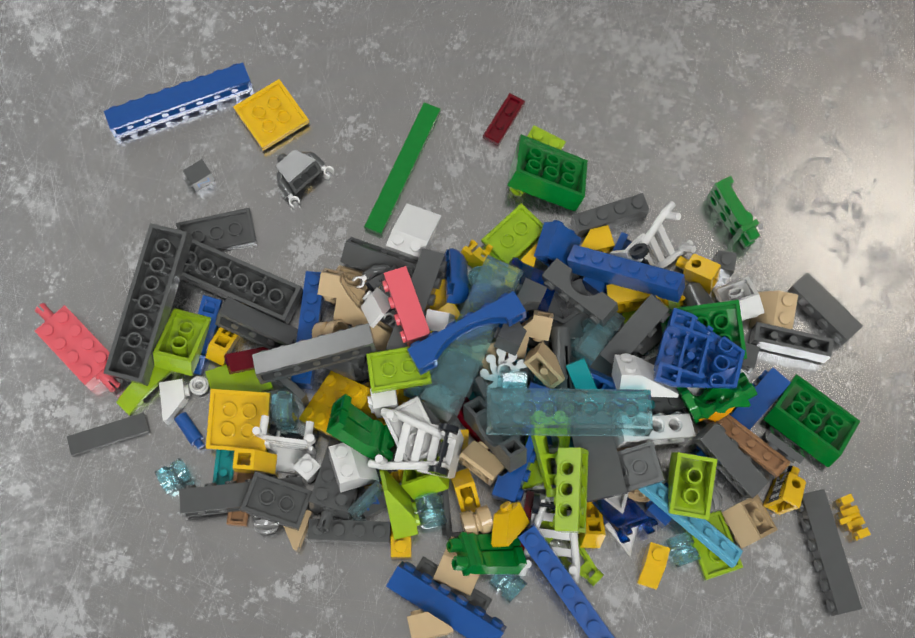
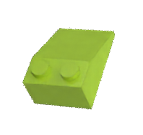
[153,308,211,376]
[668,452,717,520]
[401,458,450,500]
[379,469,420,540]

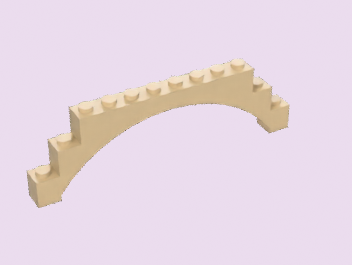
[317,268,554,374]

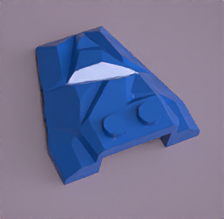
[653,308,745,389]

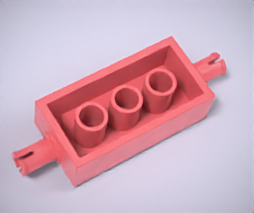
[35,303,120,392]

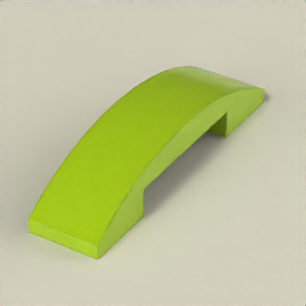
[116,367,175,416]

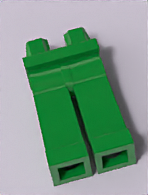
[707,175,760,249]
[326,394,395,462]
[446,532,527,576]

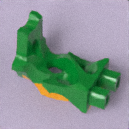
[677,372,758,423]

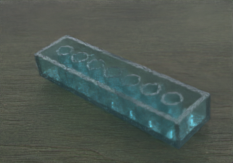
[421,255,524,417]
[485,388,653,437]

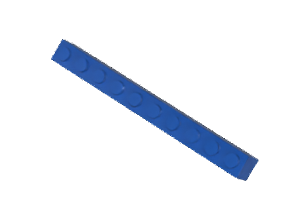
[644,367,791,528]

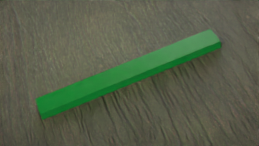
[364,102,441,236]

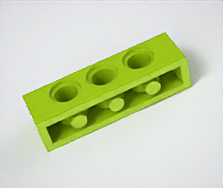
[553,447,589,533]

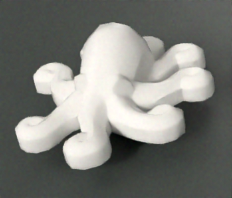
[480,348,527,399]

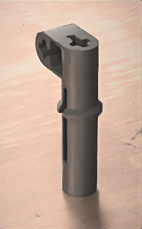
[551,326,586,417]

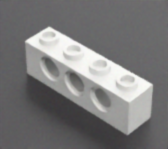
[611,412,696,448]

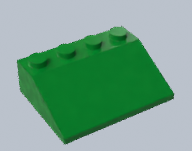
[507,134,588,211]
[661,300,747,360]
[763,374,860,468]

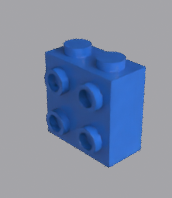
[534,220,581,267]

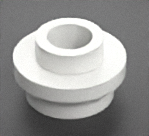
[189,376,209,395]

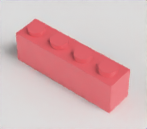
[382,266,431,347]

